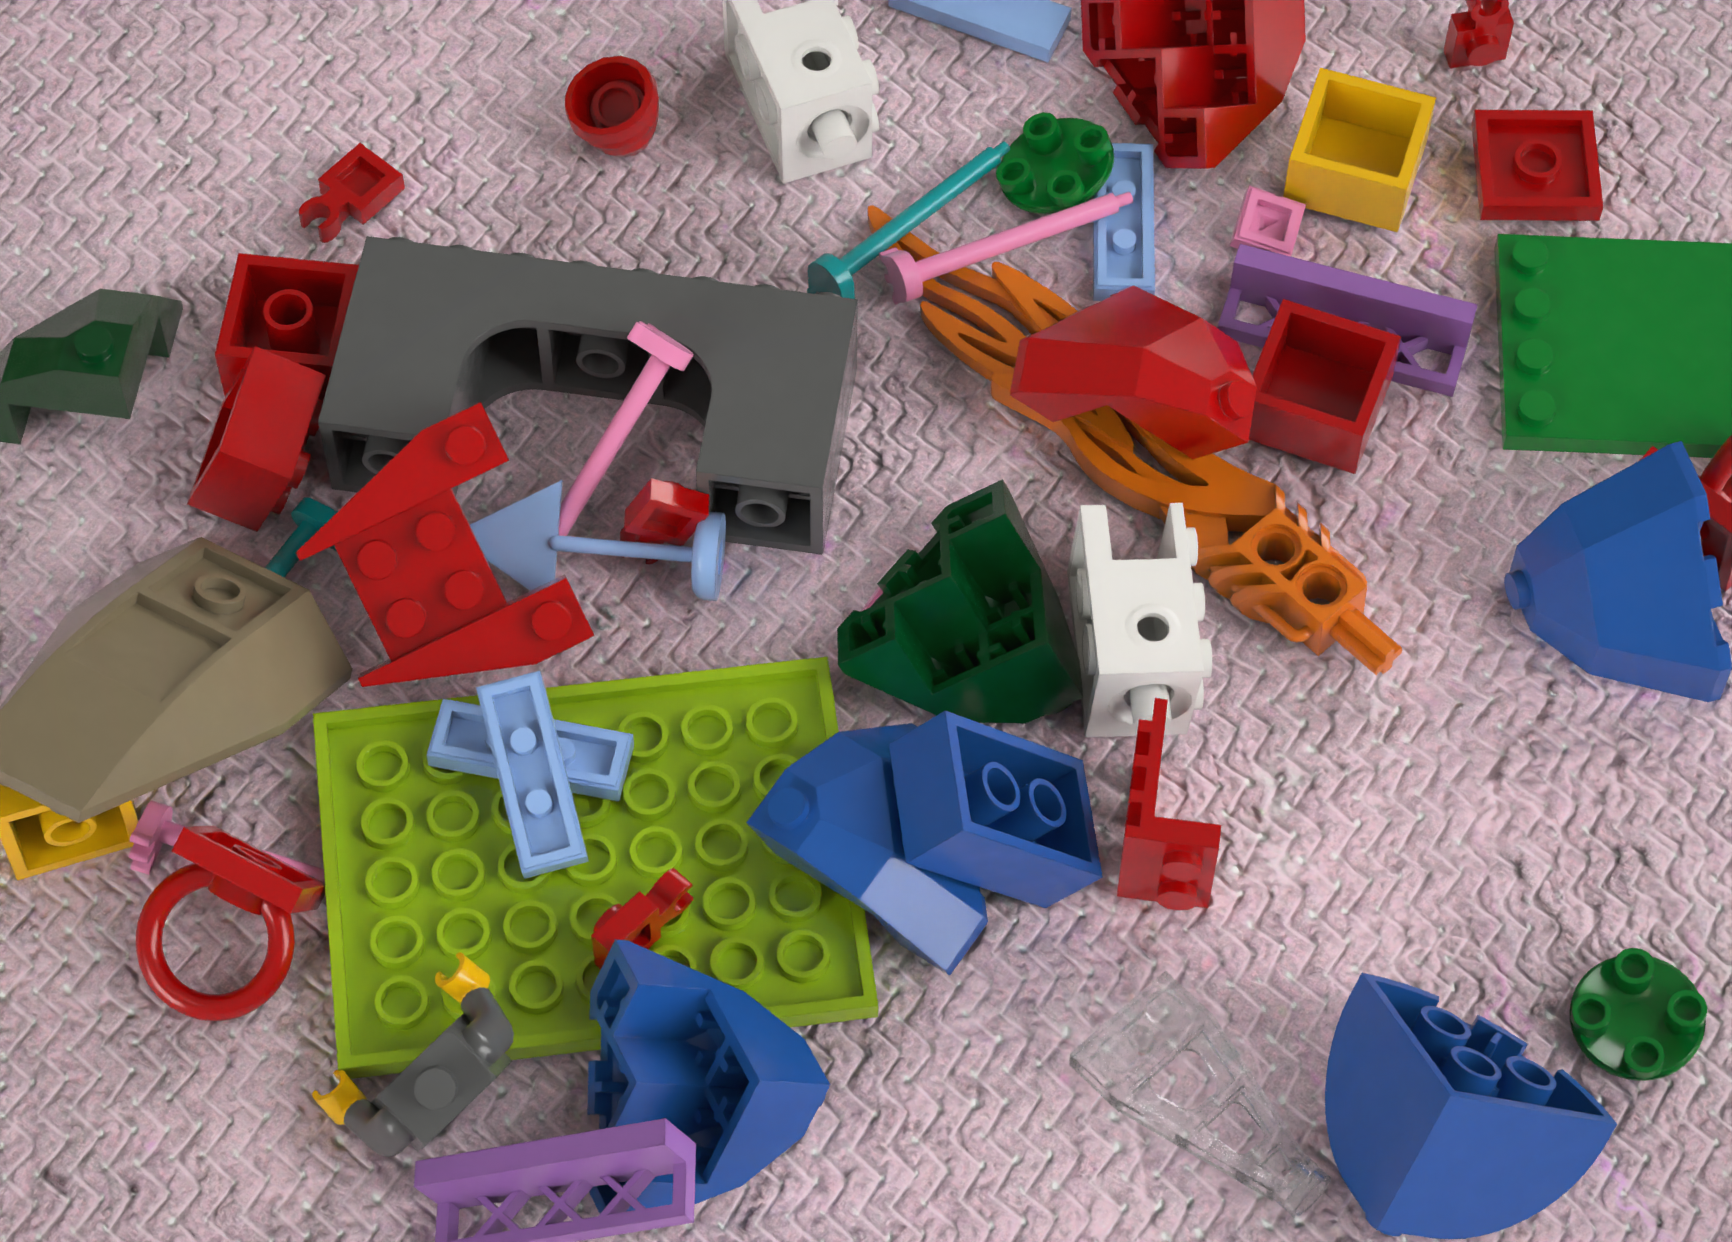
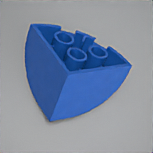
[1325,973,1617,1239]

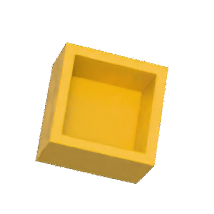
[1283,68,1436,233]

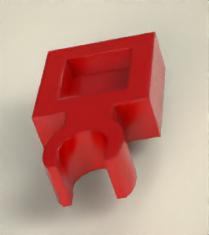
[1443,0,1514,69]
[298,143,405,243]
[620,478,709,565]
[591,868,694,970]

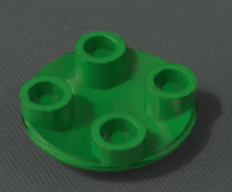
[996,112,1114,214]
[1569,948,1708,1081]

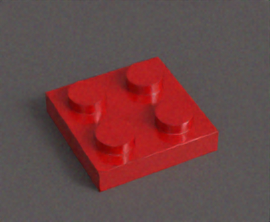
[1471,110,1603,221]

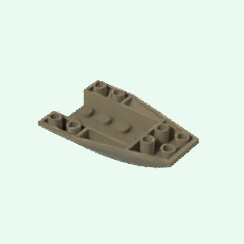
[0,537,353,823]

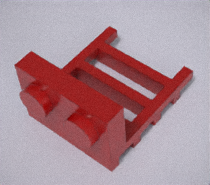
[1117,698,1222,910]

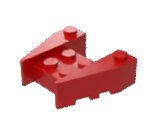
[296,402,595,687]

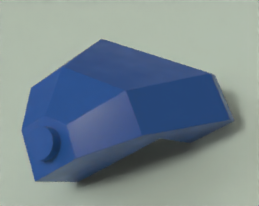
[1504,441,1732,702]
[746,723,988,976]
[587,939,830,1214]

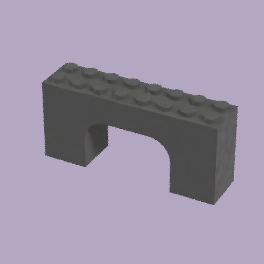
[318,236,858,555]

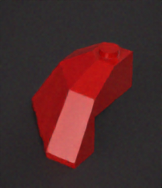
[1081,0,1306,169]
[1010,285,1257,459]

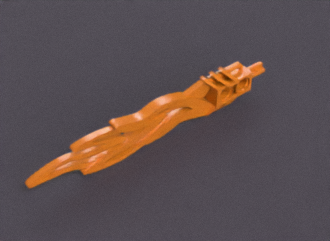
[867,205,1402,675]

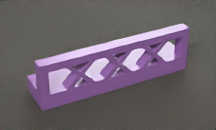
[1217,244,1478,397]
[414,1118,696,1242]

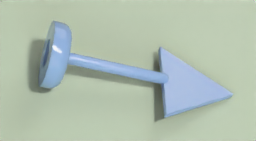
[470,480,726,601]

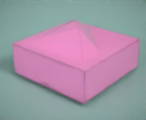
[1229,185,1306,257]

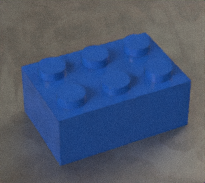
[889,711,1103,908]

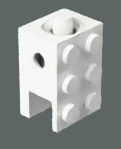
[722,0,879,184]
[1067,503,1212,737]

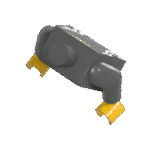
[312,952,514,1157]

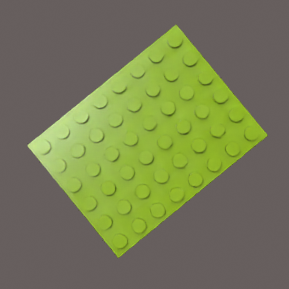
[313,656,879,1079]

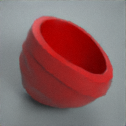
[565,56,659,157]

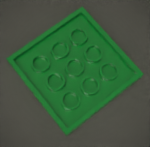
[1494,234,1732,458]

